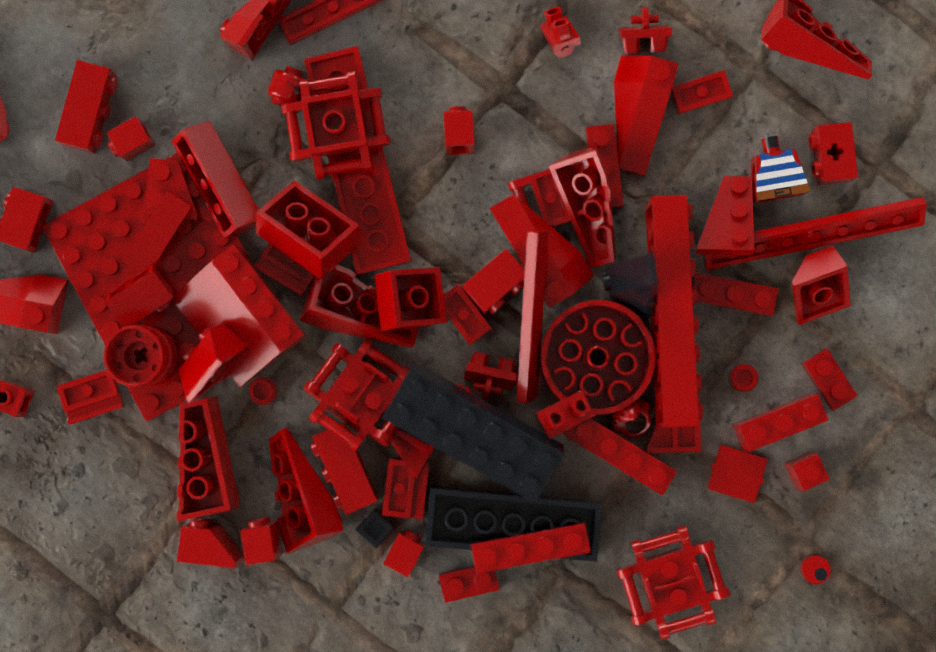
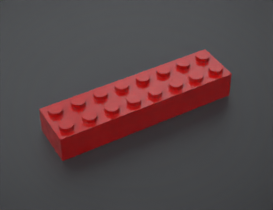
[645,195,703,429]

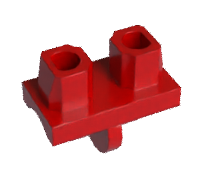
[540,6,581,57]
[618,7,672,54]
[464,352,517,401]
[535,390,595,440]

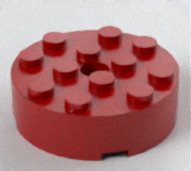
[540,300,656,414]

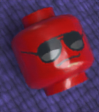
[267,66,304,106]

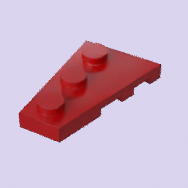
[696,176,754,255]

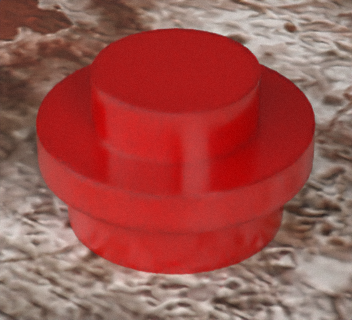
[249,377,277,405]

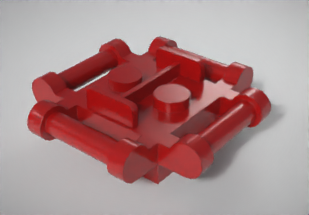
[281,71,391,180]
[303,338,409,452]
[616,525,731,640]

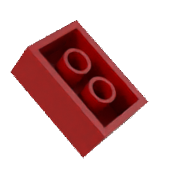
[256,180,359,279]

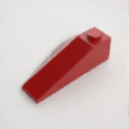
[220,0,292,61]
[761,0,872,80]
[613,55,679,177]
[549,148,616,268]
[489,194,594,308]
[299,265,418,348]
[0,274,69,334]
[269,428,344,554]

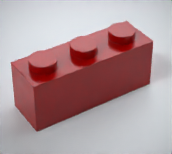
[55,60,118,154]
[732,394,829,452]
[310,422,379,515]

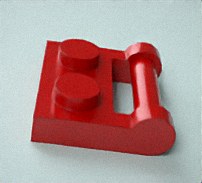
[507,169,571,227]

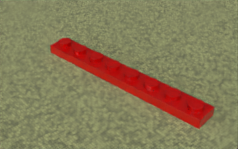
[703,197,927,270]

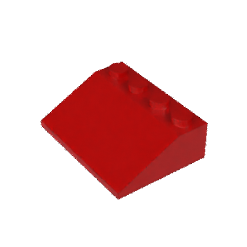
[172,244,307,388]

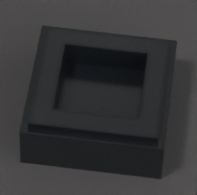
[355,508,395,549]

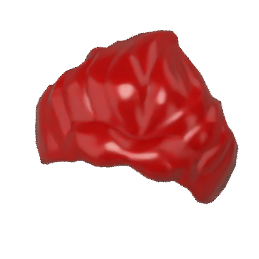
[610,398,652,438]

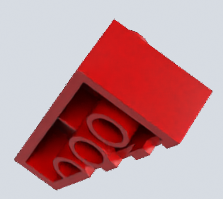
[176,396,241,522]

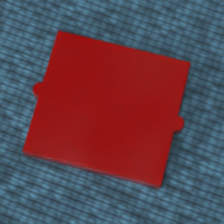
[707,445,768,503]

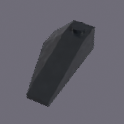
[602,253,658,319]

